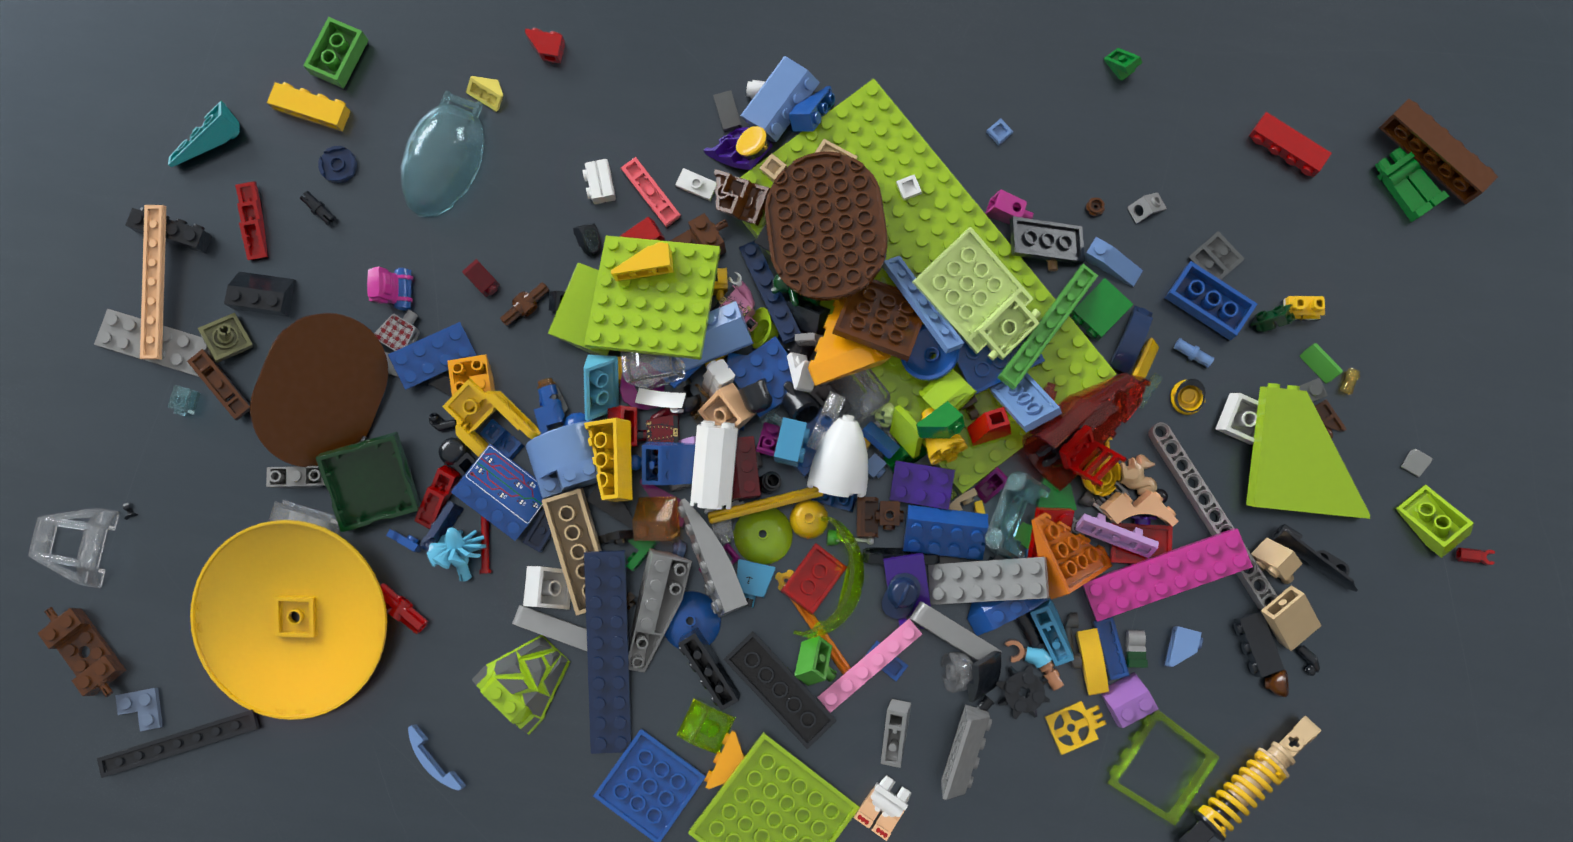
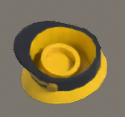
[736,126,770,160]
[1171,379,1206,415]

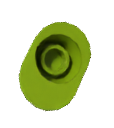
[750,307,779,349]

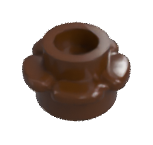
[1086,198,1105,216]

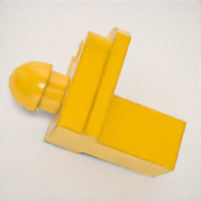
[713,268,728,301]

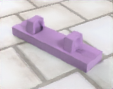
[1075,513,1159,558]

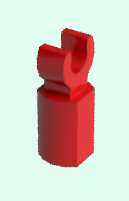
[1456,547,1495,565]

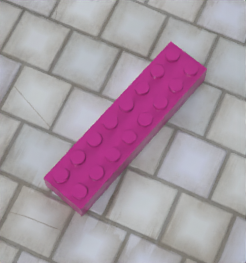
[1082,528,1253,622]

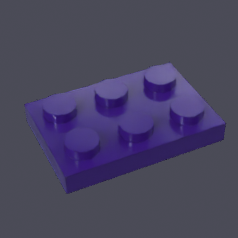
[890,461,955,510]

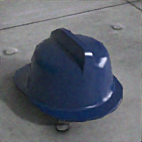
[882,573,921,619]

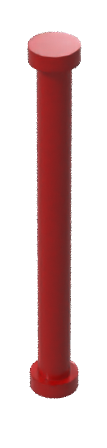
[479,516,491,574]

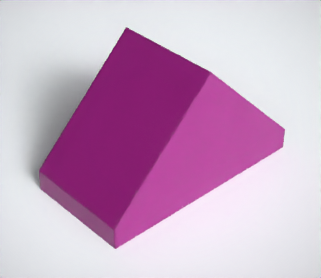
[974,466,1011,504]

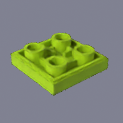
[889,405,923,459]

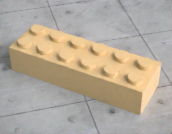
[542,488,602,616]

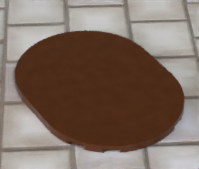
[765,152,888,301]
[250,313,388,467]

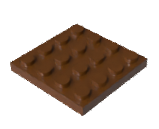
[832,279,923,361]

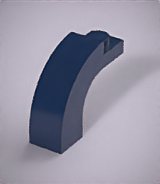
[1110,306,1153,374]

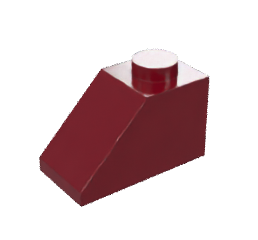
[462,259,500,297]

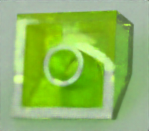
[677,698,735,754]

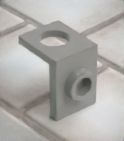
[1127,192,1167,223]

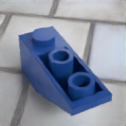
[789,86,835,131]

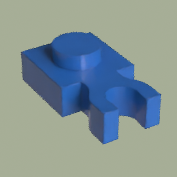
[386,529,422,553]

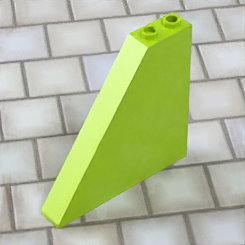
[1246,383,1370,519]

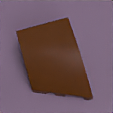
[714,169,770,226]

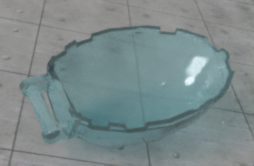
[400,90,485,217]

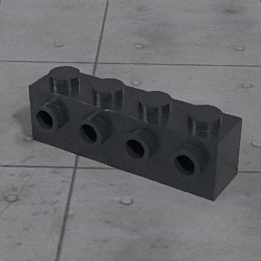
[125,207,212,254]
[678,627,740,711]

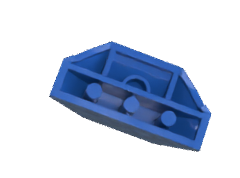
[967,598,1048,636]

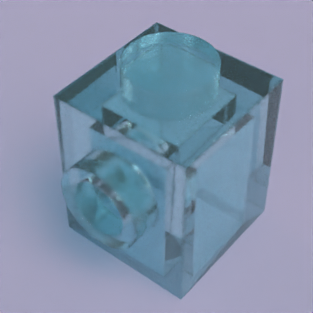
[167,385,200,416]

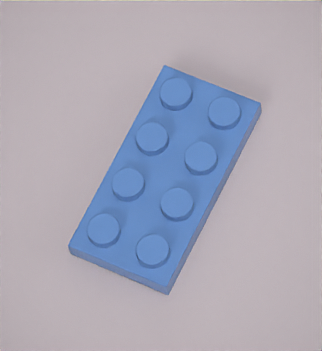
[989,373,1062,432]

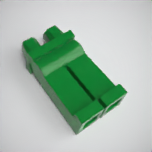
[1375,147,1449,222]

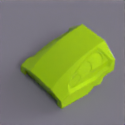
[918,369,977,410]

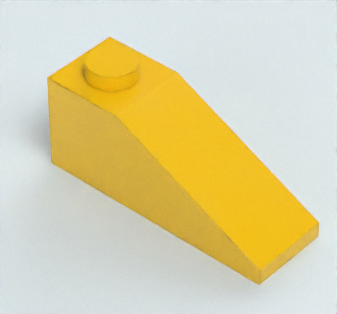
[611,242,674,281]

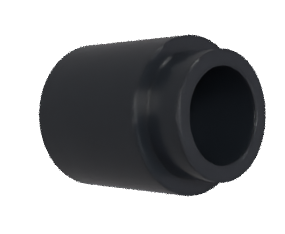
[759,471,781,494]

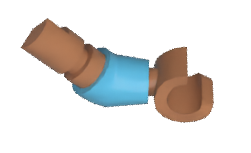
[1004,639,1064,691]

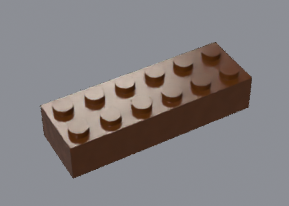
[1379,99,1498,204]

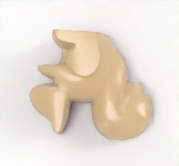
[1117,455,1157,495]

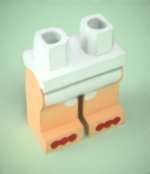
[854,775,911,841]

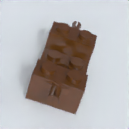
[670,213,728,255]
[38,607,126,697]

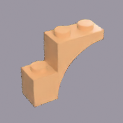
[1099,490,1179,527]

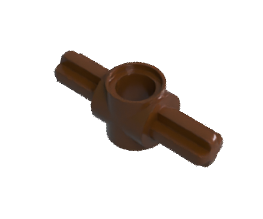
[500,282,549,326]

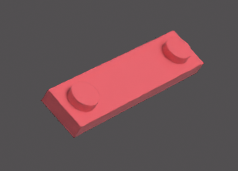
[621,157,681,228]

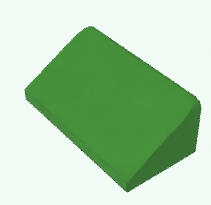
[1300,343,1343,384]

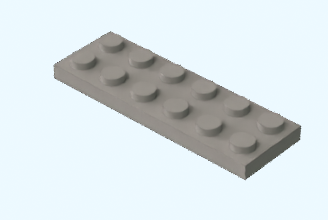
[94,309,212,377]
[928,557,1049,605]

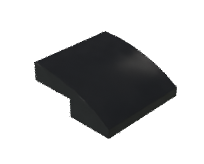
[967,651,1002,703]

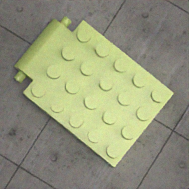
[912,227,1041,361]

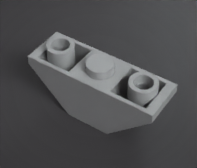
[266,466,325,489]

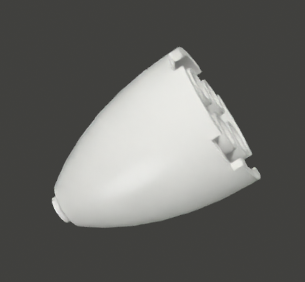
[807,415,868,498]

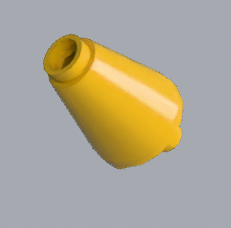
[921,407,968,465]

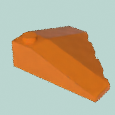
[1031,513,1113,599]

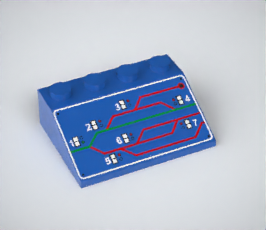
[451,443,543,541]

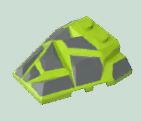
[472,635,571,735]

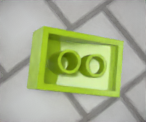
[1396,484,1474,558]

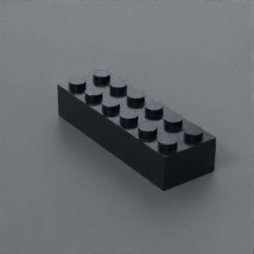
[724,631,837,749]

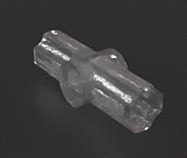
[806,391,846,451]

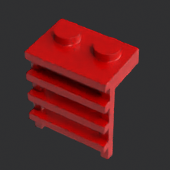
[1059,425,1127,487]

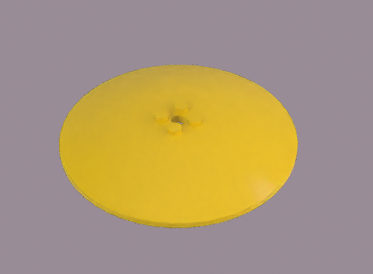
[190,520,387,720]

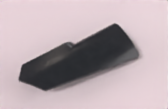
[1271,524,1358,592]

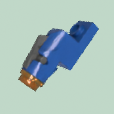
[534,378,568,435]

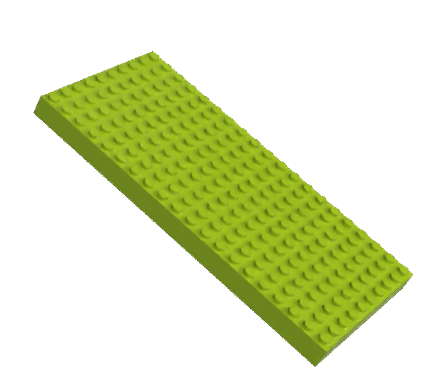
[740,78,1116,495]

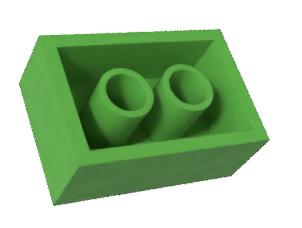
[303,17,369,89]

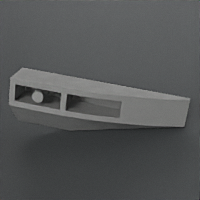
[677,499,748,618]
[628,548,692,673]

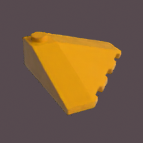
[808,297,891,386]

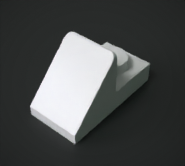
[787,352,814,392]

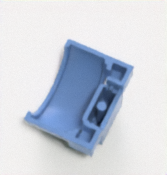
[525,421,598,500]

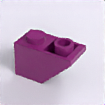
[756,422,781,457]

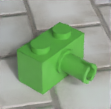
[794,636,837,686]

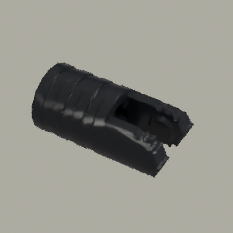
[1016,612,1044,648]

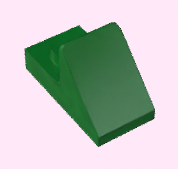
[1104,48,1143,81]
[627,537,659,572]

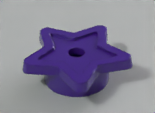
[1131,515,1157,525]

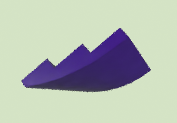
[703,127,773,170]

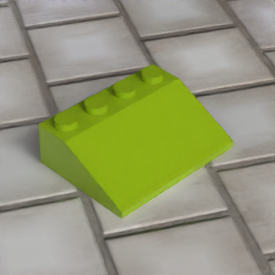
[548,263,609,356]

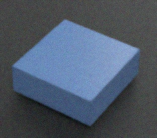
[986,118,1013,146]

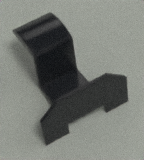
[123,502,138,520]

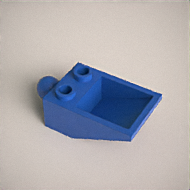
[631,442,696,485]

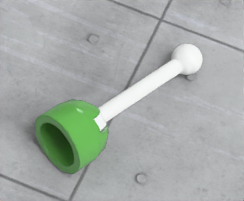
[826,529,874,546]

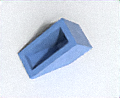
[1164,626,1203,667]

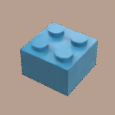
[774,417,810,467]

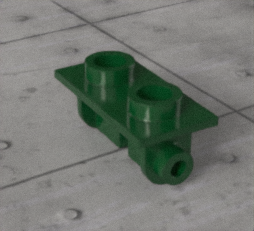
[1251,304,1295,332]

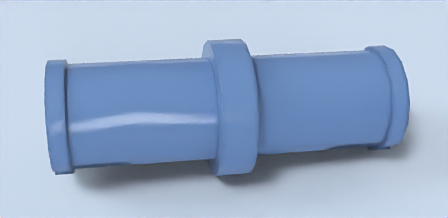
[1174,338,1214,368]

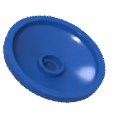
[901,324,960,381]
[664,591,721,649]

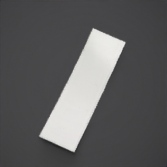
[635,388,686,408]

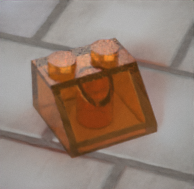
[632,497,680,541]

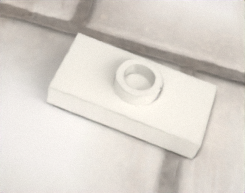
[675,168,717,201]

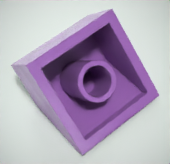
[1100,672,1158,728]

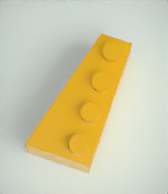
[584,418,633,502]

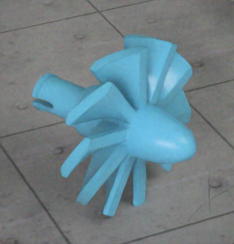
[427,527,486,582]

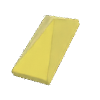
[466,76,503,112]

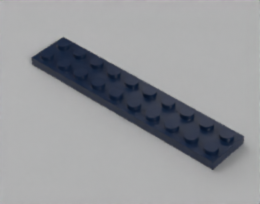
[584,550,632,754]

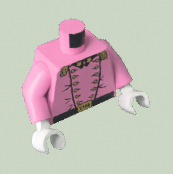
[711,272,758,332]

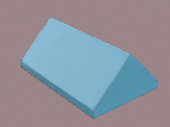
[583,355,619,421]

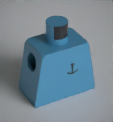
[737,559,776,608]

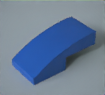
[480,419,524,460]

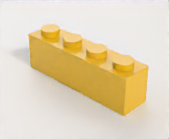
[267,82,351,132]

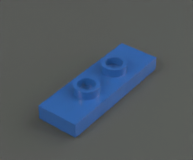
[1093,617,1130,681]

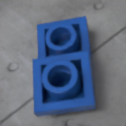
[812,493,858,513]

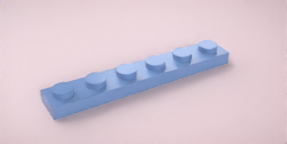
[882,256,964,354]

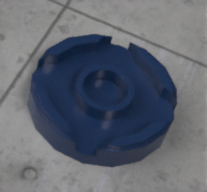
[318,146,357,184]

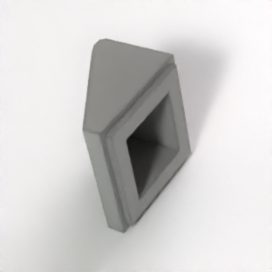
[1401,449,1433,477]

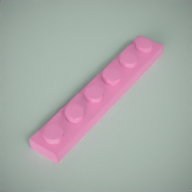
[817,619,922,713]

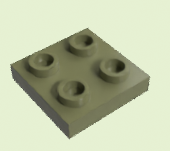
[198,313,253,363]

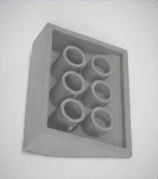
[941,704,992,800]

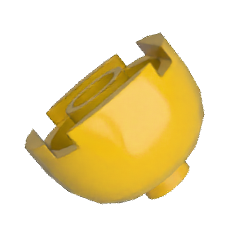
[1081,456,1121,497]
[789,499,829,539]

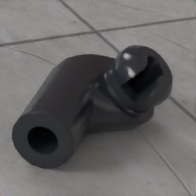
[429,413,457,431]
[1297,645,1320,676]

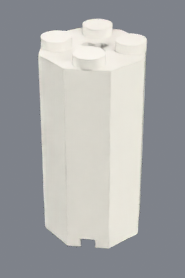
[690,420,738,510]

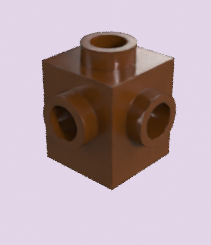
[875,501,904,530]

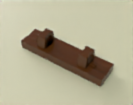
[187,349,250,420]

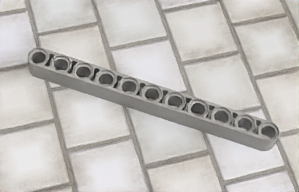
[1148,422,1278,611]

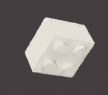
[1215,393,1258,445]

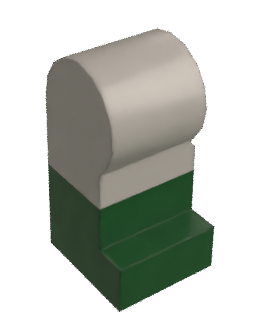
[1125,630,1148,668]

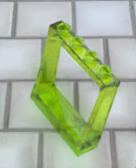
[1108,710,1220,826]

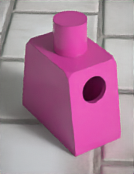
[985,189,1034,224]

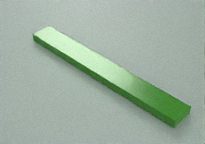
[997,264,1098,390]

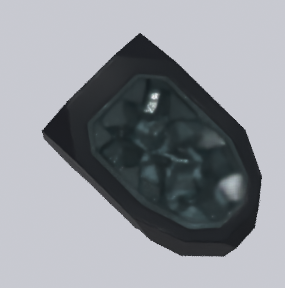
[573,223,601,256]

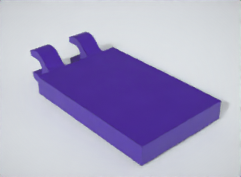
[883,552,931,629]

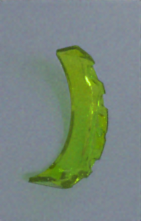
[793,517,864,638]

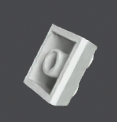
[523,566,571,610]

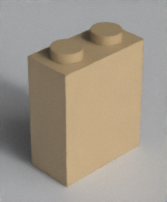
[1261,585,1321,651]

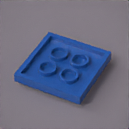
[730,336,794,418]

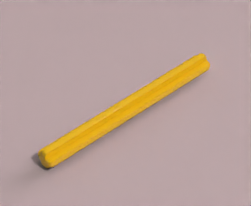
[708,486,823,524]

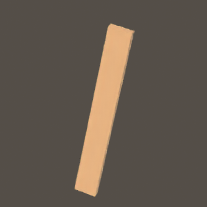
[140,205,167,360]

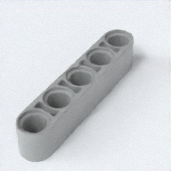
[910,601,1002,661]
[512,605,587,651]

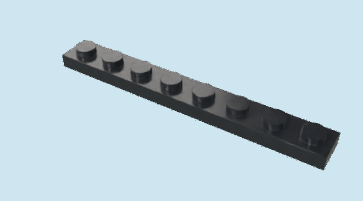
[97,709,260,778]

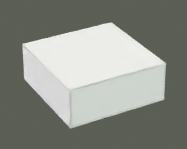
[896,174,922,201]

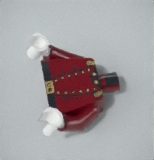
[637,407,684,455]

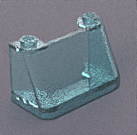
[985,472,1051,559]

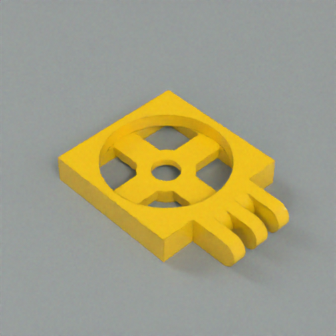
[1044,701,1107,755]

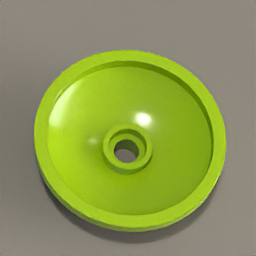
[734,508,793,565]

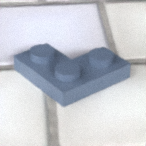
[115,688,163,731]

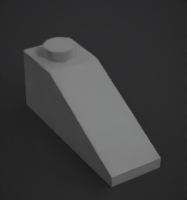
[881,699,911,768]

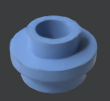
[671,539,686,557]

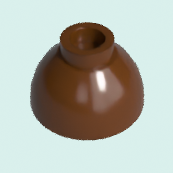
[1265,670,1289,697]

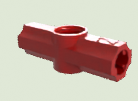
[380,583,429,634]

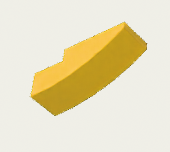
[1075,628,1109,696]

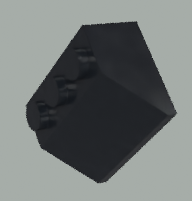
[224,272,296,317]

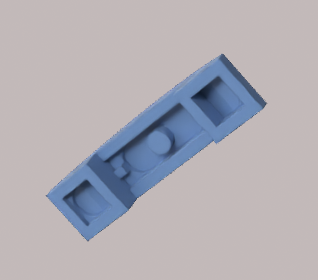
[408,724,466,791]

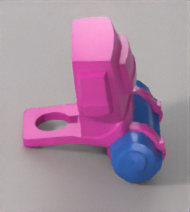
[367,267,413,311]

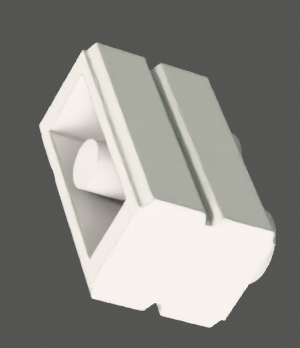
[583,159,616,204]
[702,359,735,398]

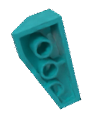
[168,101,240,167]

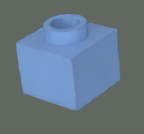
[868,453,887,480]

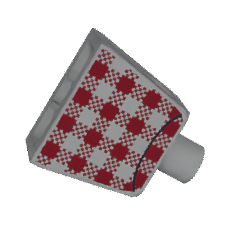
[374,309,420,351]

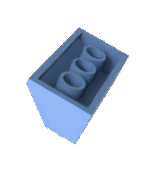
[740,56,820,142]
[673,301,753,373]

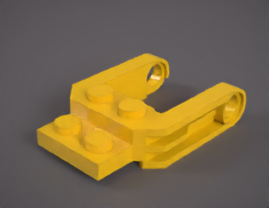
[442,378,541,457]

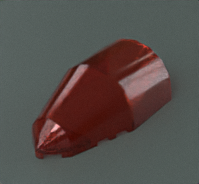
[1022,373,1151,491]

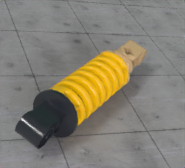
[1178,716,1322,842]

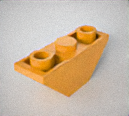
[704,730,745,789]

